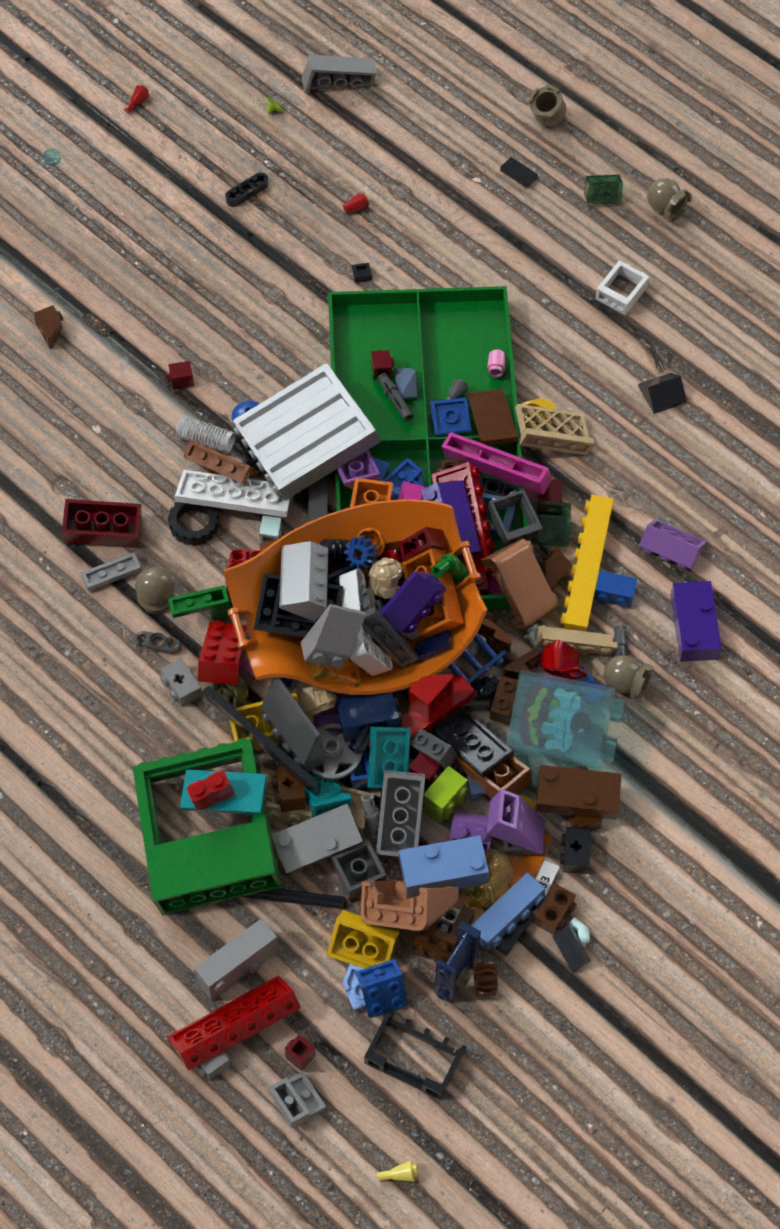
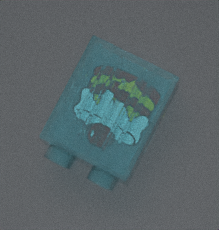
[506,670,625,768]

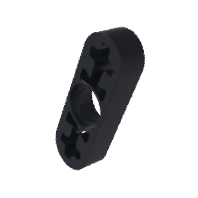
[225,172,269,207]

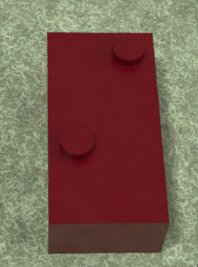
[62,499,142,548]

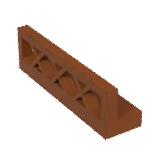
[183,440,259,485]

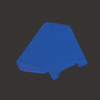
[384,457,424,493]

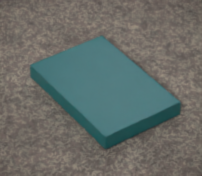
[368,727,411,788]

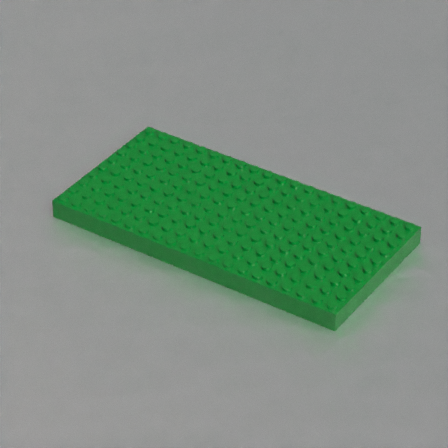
[328,286,528,610]

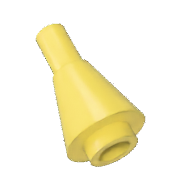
[377,1160,419,1182]

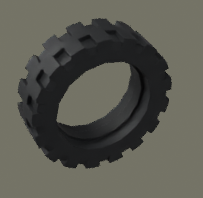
[168,502,219,546]

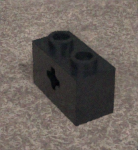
[560,827,591,874]

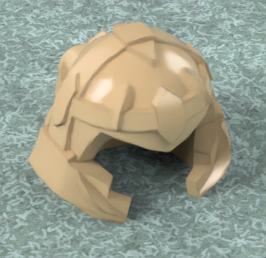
[369,558,403,599]
[296,682,337,716]

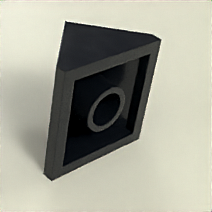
[638,373,687,414]

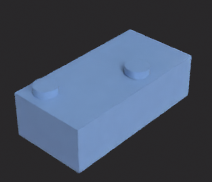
[399,835,489,898]

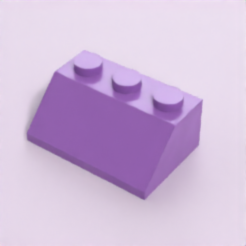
[639,519,707,569]

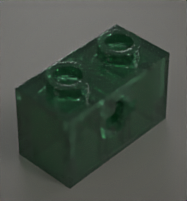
[584,174,623,204]

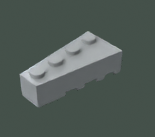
[302,55,377,93]

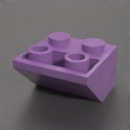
[449,811,492,862]

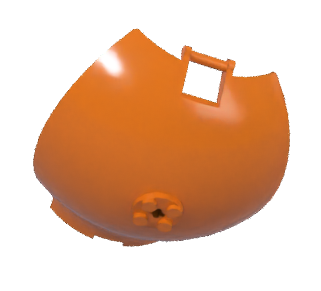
[223,499,487,695]

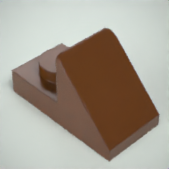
[503,648,540,684]

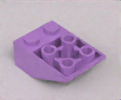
[487,789,545,855]

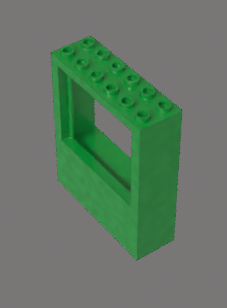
[132,738,282,915]

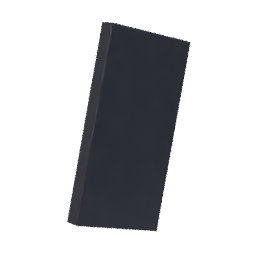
[432,706,514,778]

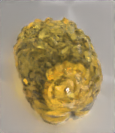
[467,848,514,909]

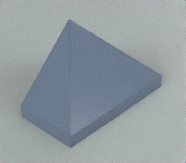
[393,368,417,400]

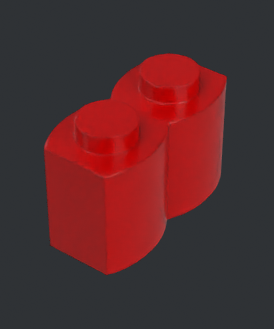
[186,771,235,810]

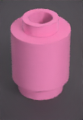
[487,349,507,377]

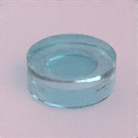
[43,148,61,166]

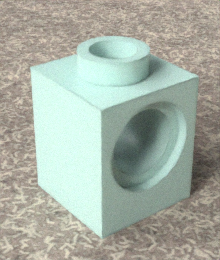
[259,515,282,544]

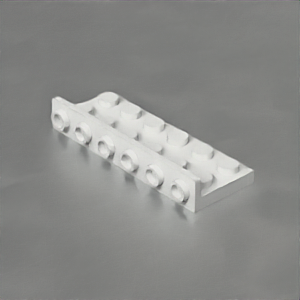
[175,470,294,517]

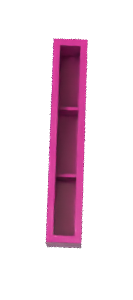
[441,432,552,495]

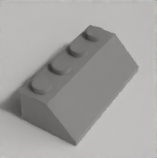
[279,541,328,621]

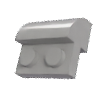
[268,1072,326,1128]

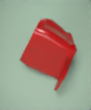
[540,640,588,683]

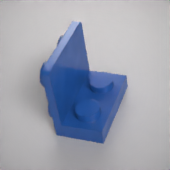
[355,959,408,1018]

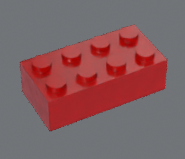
[198,621,248,685]

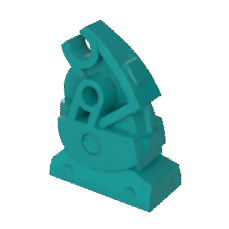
[304,769,352,818]

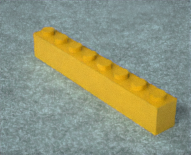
[560,494,613,632]

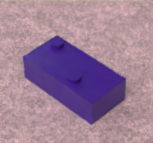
[670,581,722,662]

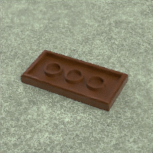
[467,389,518,445]

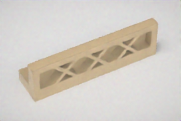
[536,626,617,656]

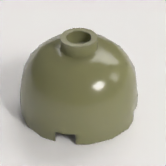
[211,676,249,708]

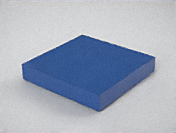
[430,397,472,437]

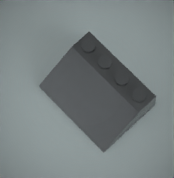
[261,678,326,773]

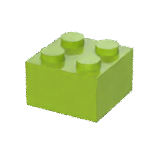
[422,766,468,825]

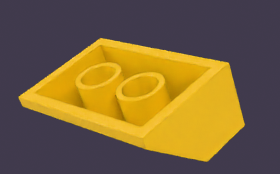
[326,910,401,969]

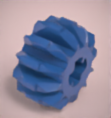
[344,536,378,570]

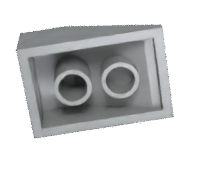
[301,604,366,669]

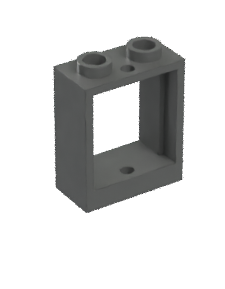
[487,490,543,547]

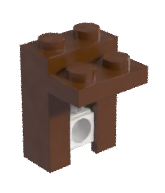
[412,905,475,963]

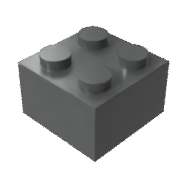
[331,840,387,901]

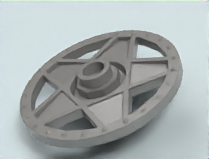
[310,724,363,780]

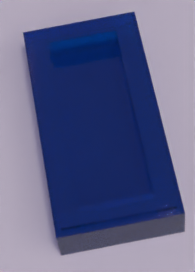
[414,630,452,662]

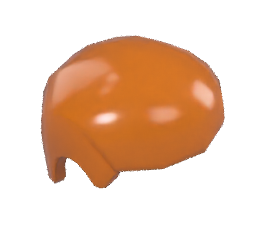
[357,527,386,558]

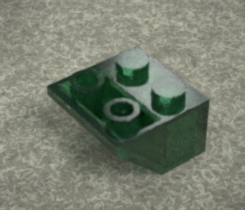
[531,500,571,547]

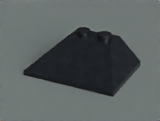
[254,573,343,638]

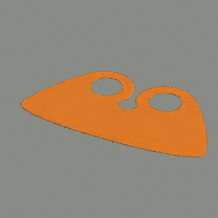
[492,833,552,891]

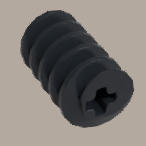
[319,539,361,564]

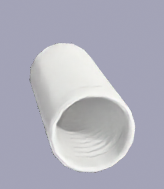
[176,415,235,454]

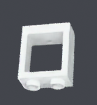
[595,261,649,315]

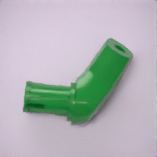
[431,554,468,583]

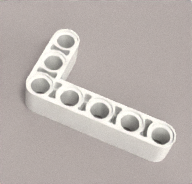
[339,568,393,676]

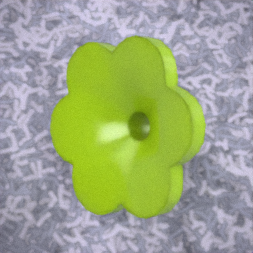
[266,97,283,114]

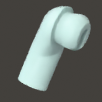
[569,917,590,947]

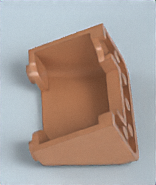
[481,539,558,629]
[361,880,459,931]

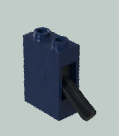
[336,692,403,754]

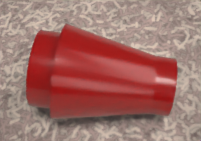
[342,193,369,214]

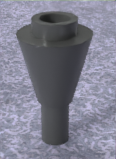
[446,379,468,400]

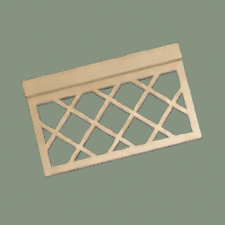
[515,404,594,455]

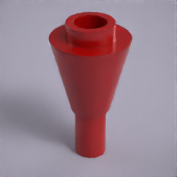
[124,85,150,114]

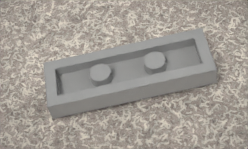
[81,552,142,591]

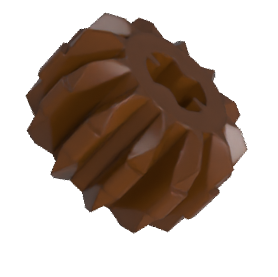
[473,961,498,998]

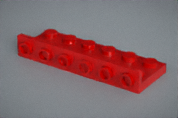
[432,462,495,574]
[167,975,301,1070]

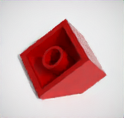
[409,674,454,722]

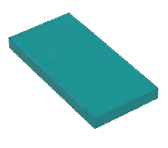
[180,770,267,815]

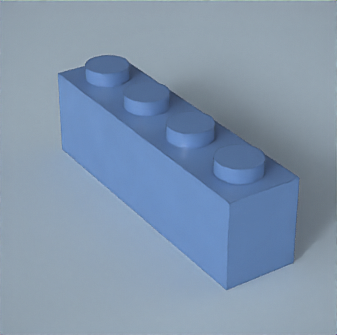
[471,873,545,951]

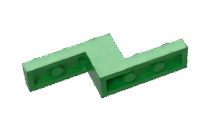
[168,585,233,621]

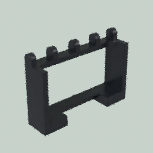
[364,1011,467,1100]

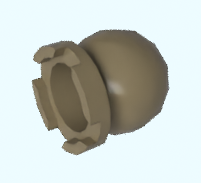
[529,85,566,127]
[647,178,692,222]
[135,567,175,614]
[604,655,653,702]

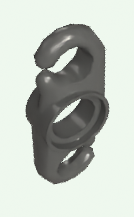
[134,631,182,654]

